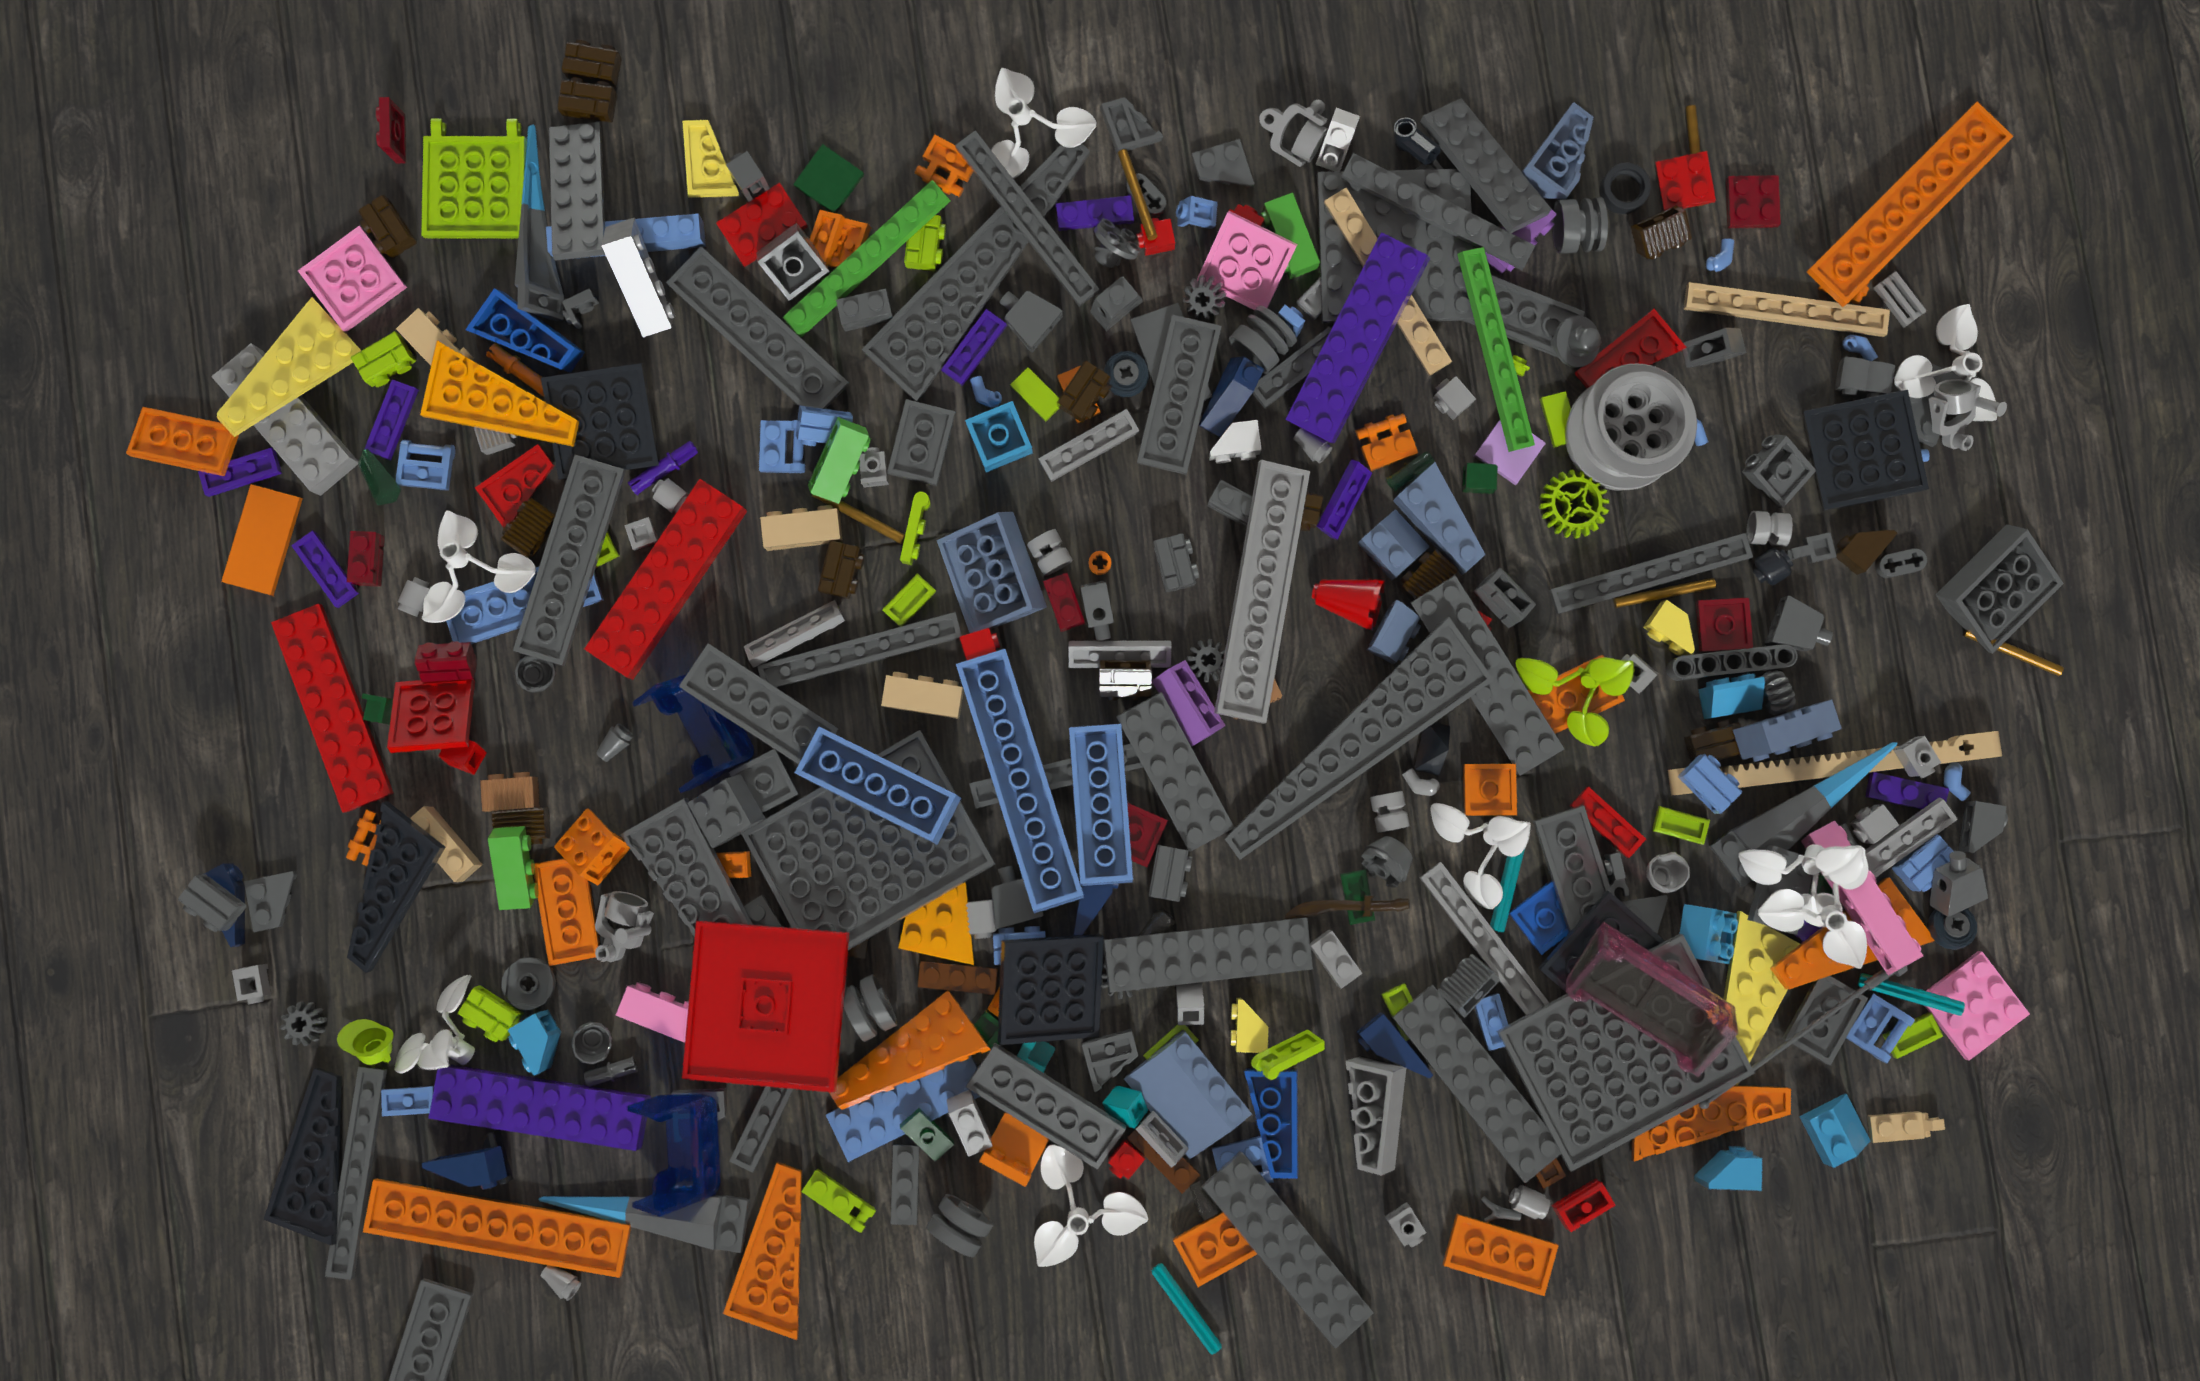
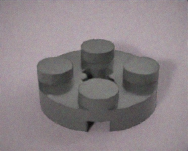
[501,957,556,1010]

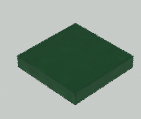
[793,144,864,213]

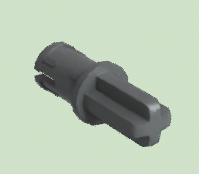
[584,1056,638,1087]

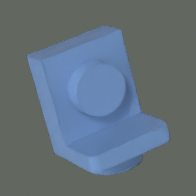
[1176,196,1217,229]

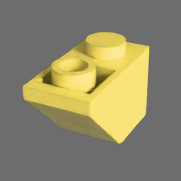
[1643,600,1695,657]
[1230,998,1268,1053]

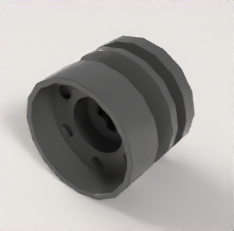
[1552,197,1608,254]
[1228,305,1297,374]

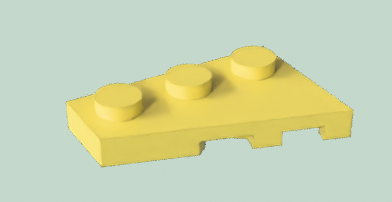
[683,120,739,198]

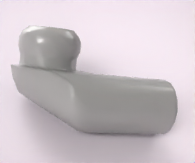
[1402,768,1440,796]

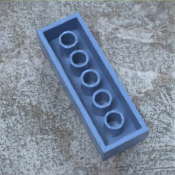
[1069,724,1133,886]
[795,727,961,845]

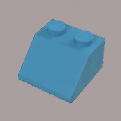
[1799,1094,1870,1168]
[1694,1146,1762,1191]

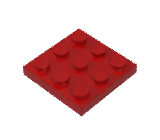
[387,679,475,753]

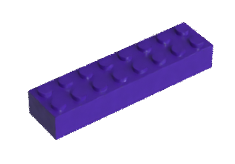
[1285,232,1430,443]
[428,1064,651,1151]

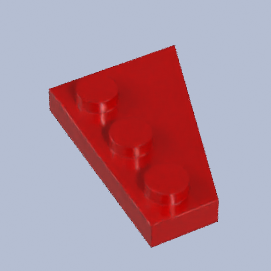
[475,444,555,528]

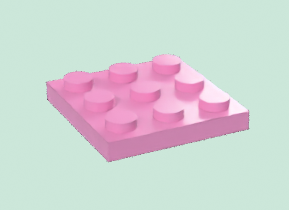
[1197,211,1298,310]
[298,226,407,332]
[1925,951,2030,1061]

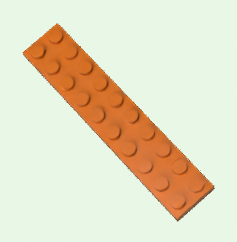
[1807,102,2014,307]
[363,1178,631,1278]

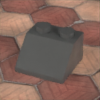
[756,223,829,301]

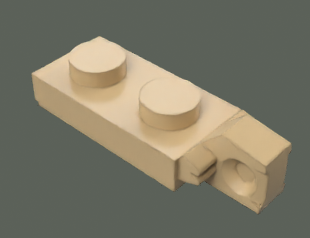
[1867,1111,1945,1143]

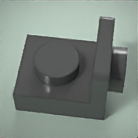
[562,288,599,329]

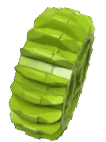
[1539,470,1609,539]

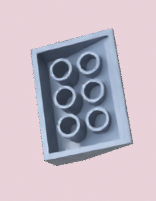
[937,512,1047,633]
[1124,1029,1252,1160]

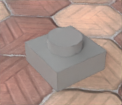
[624,517,658,551]

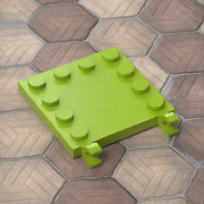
[422,119,527,239]

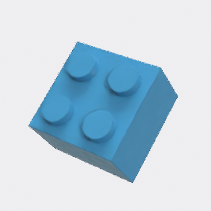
[965,401,1033,472]

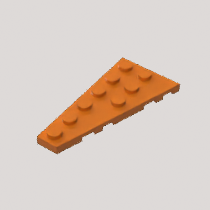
[1770,877,1935,989]
[829,991,991,1110]
[1631,1085,1791,1161]
[723,1162,802,1340]

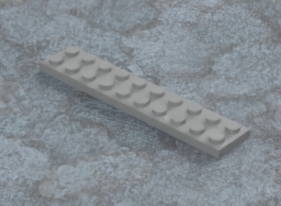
[1214,460,1310,724]

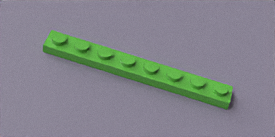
[783,180,950,338]
[1457,247,1535,452]

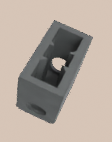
[1090,276,1143,331]
[1000,291,1063,353]
[1079,580,1114,641]
[1765,596,1833,651]
[1930,851,1988,917]
[991,866,1044,929]

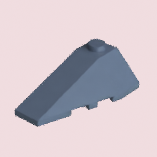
[1522,102,1593,199]

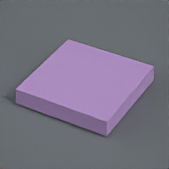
[1474,420,1546,485]

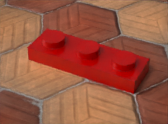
[1570,787,1646,858]

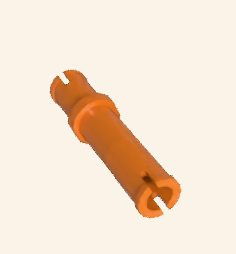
[486,343,544,397]

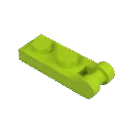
[900,492,931,565]
[1251,1029,1325,1080]
[801,1168,876,1233]

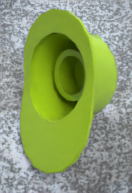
[337,1019,394,1065]

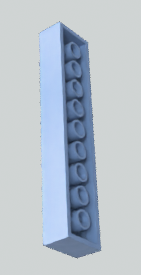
[956,649,1084,914]

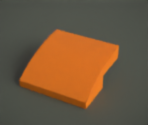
[810,210,871,269]

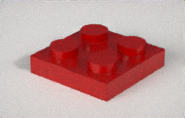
[1655,151,1716,211]

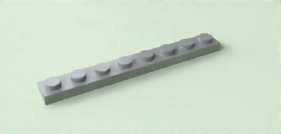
[1419,862,1549,1016]

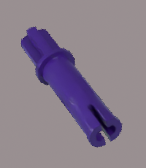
[628,441,698,495]

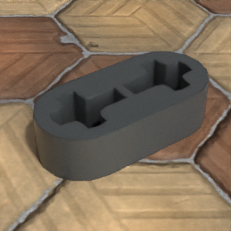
[1126,173,1166,217]
[1875,549,1927,578]

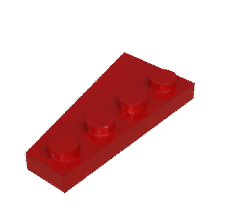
[1574,309,1687,389]

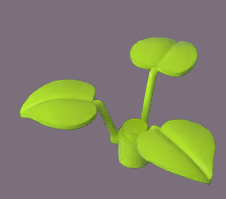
[1516,658,1634,746]

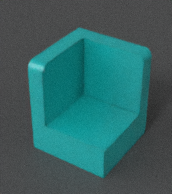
[1017,1041,1055,1073]
[1102,1086,1148,1128]

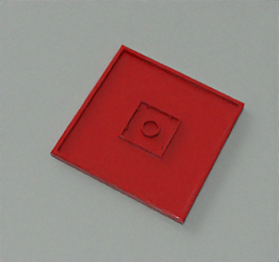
[682,921,849,1093]

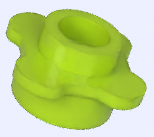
[1512,355,1530,377]

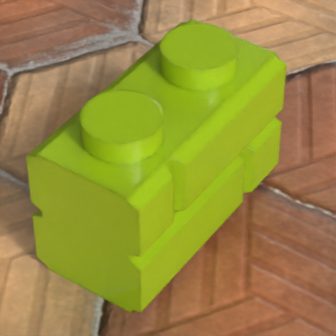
[904,215,946,271]
[351,331,416,387]
[458,986,523,1042]

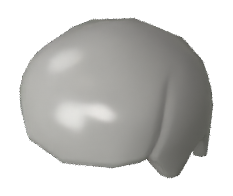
[1646,852,1690,893]

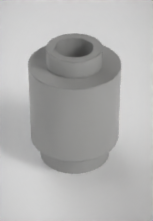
[652,479,688,513]
[397,577,430,617]
[1509,1185,1550,1219]

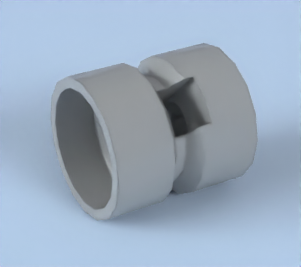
[1746,511,1793,547]
[1027,529,1073,576]
[1370,791,1410,833]

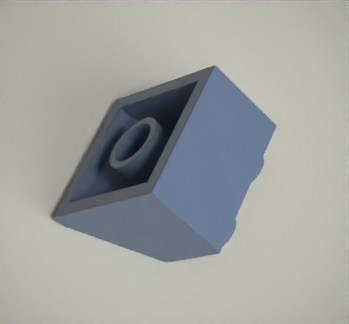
[1358,509,1430,581]
[1366,600,1421,664]

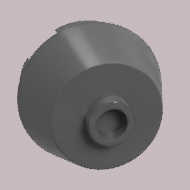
[1361,836,1413,888]

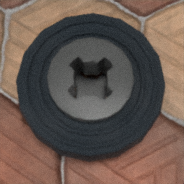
[1104,351,1149,397]
[1928,908,1977,950]

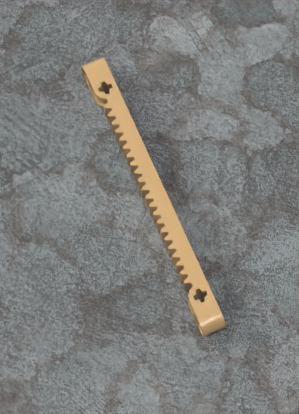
[1668,731,2002,796]

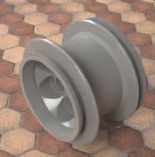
[1565,364,1697,491]

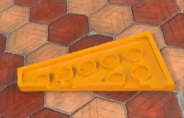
[420,341,579,447]
[898,882,974,965]

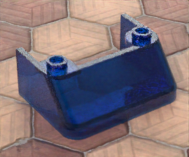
[632,674,754,793]
[627,1094,720,1217]

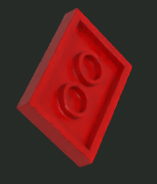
[716,183,808,267]

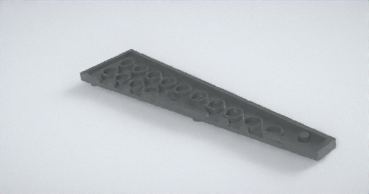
[862,144,1090,402]
[1225,617,1494,860]
[620,798,753,937]

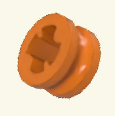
[1089,551,1111,575]

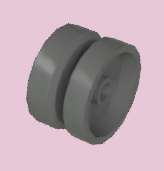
[843,974,898,1042]
[926,1194,994,1257]

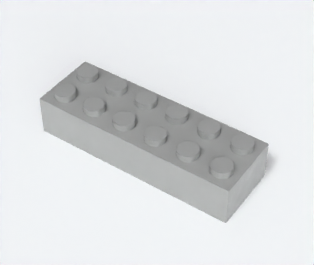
[211,344,359,496]

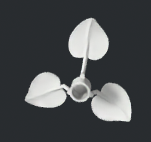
[991,68,1097,179]
[1894,304,1997,421]
[422,511,536,623]
[1430,803,1530,909]
[1738,844,1863,927]
[1758,846,1868,968]
[394,975,475,1073]
[1034,1144,1148,1267]

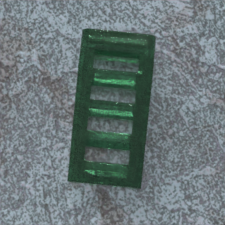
[358,449,401,506]

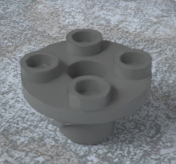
[1094,218,1141,268]
[1551,316,1602,368]

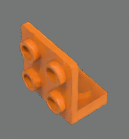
[554,809,630,885]
[979,1112,1049,1187]

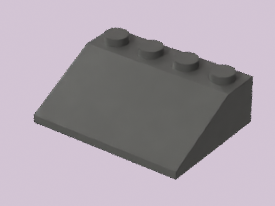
[1935,524,2064,654]

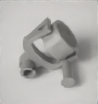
[1259,100,1328,167]
[1929,379,2007,451]
[595,891,654,962]

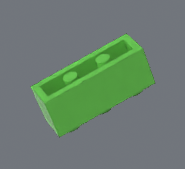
[1260,193,1320,280]
[808,417,870,504]
[488,826,539,910]

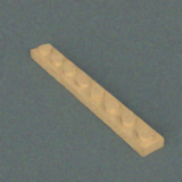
[1324,188,1452,376]
[1684,282,1890,337]

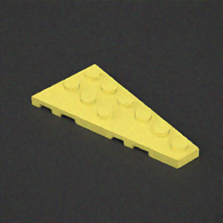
[217,297,361,437]
[1723,911,1800,1086]

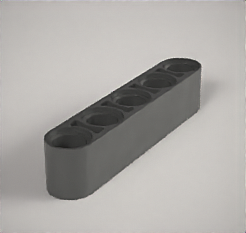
[1666,644,1797,681]

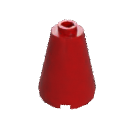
[1312,580,1385,631]

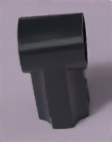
[1394,117,1441,165]

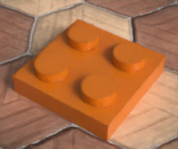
[1463,764,1517,816]

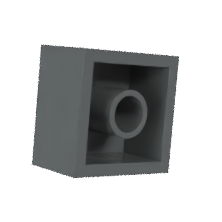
[687,774,766,848]

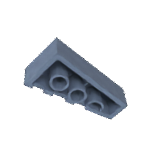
[1393,462,1485,575]
[1733,700,1842,762]

